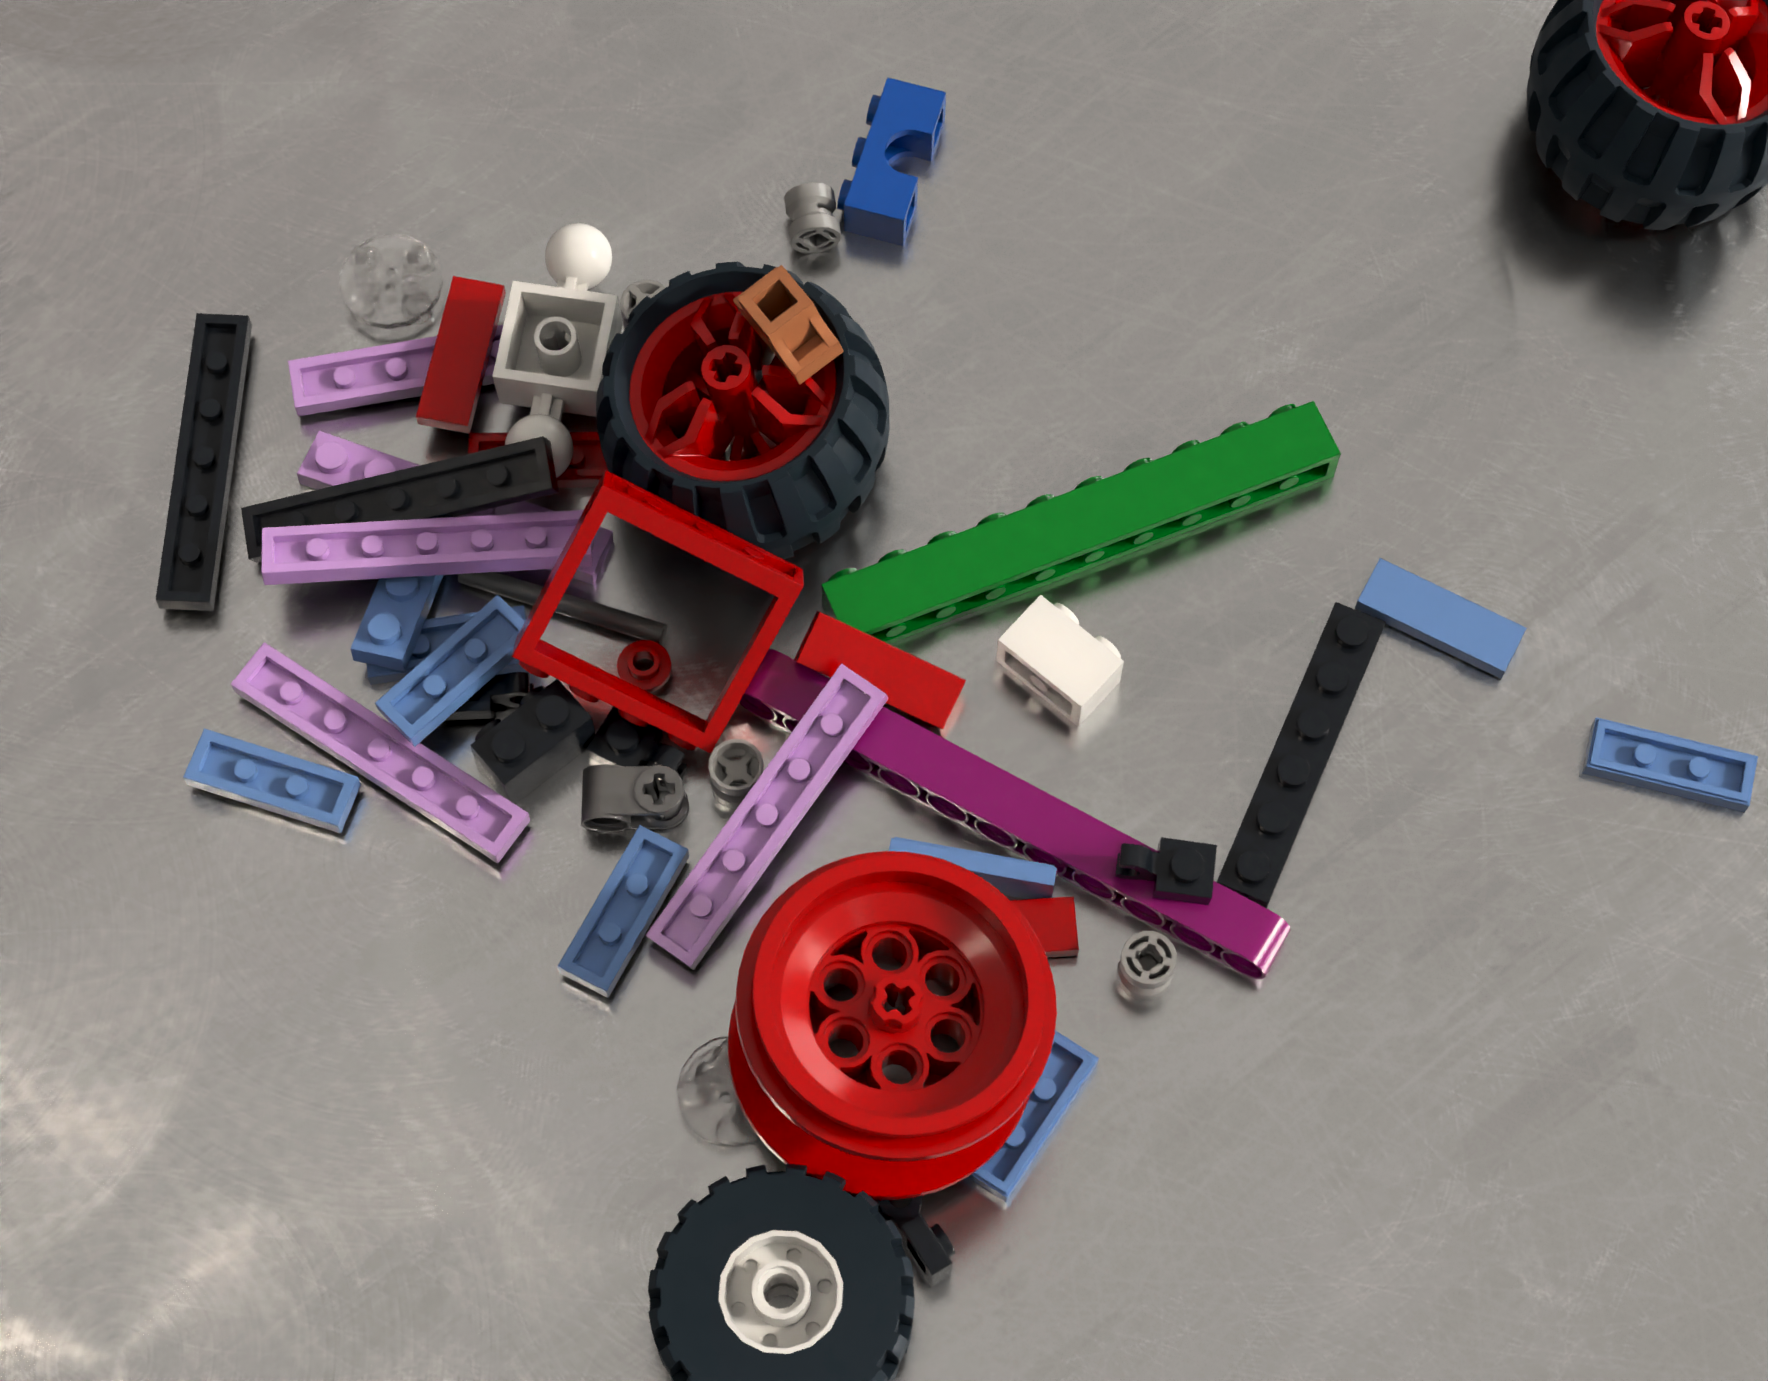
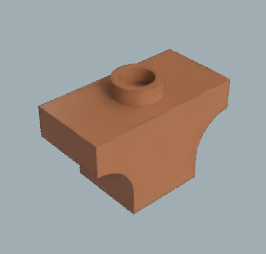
[733,265,844,385]

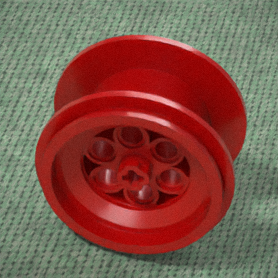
[728,851,1057,1200]

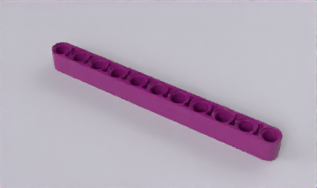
[739,649,1290,979]

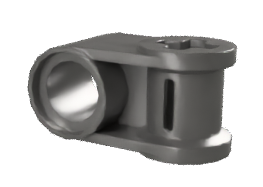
[581,764,689,832]

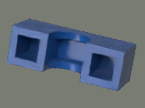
[837,77,946,246]

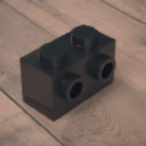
[470,679,595,804]

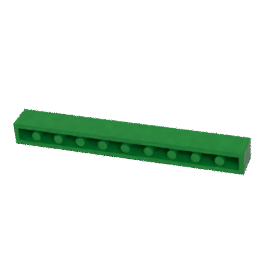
[821,401,1341,644]

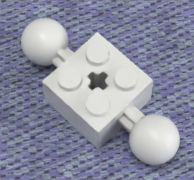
[492,223,623,478]

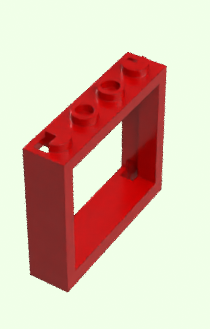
[512,470,804,754]

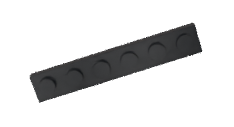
[156,313,252,611]
[241,436,559,563]
[1217,602,1386,908]

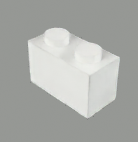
[996,595,1124,727]

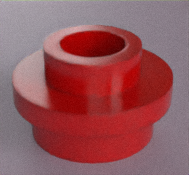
[617,640,672,693]

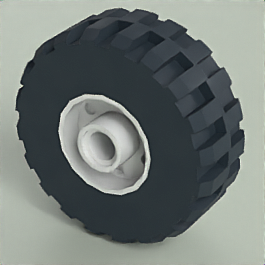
[648,1164,915,1381]

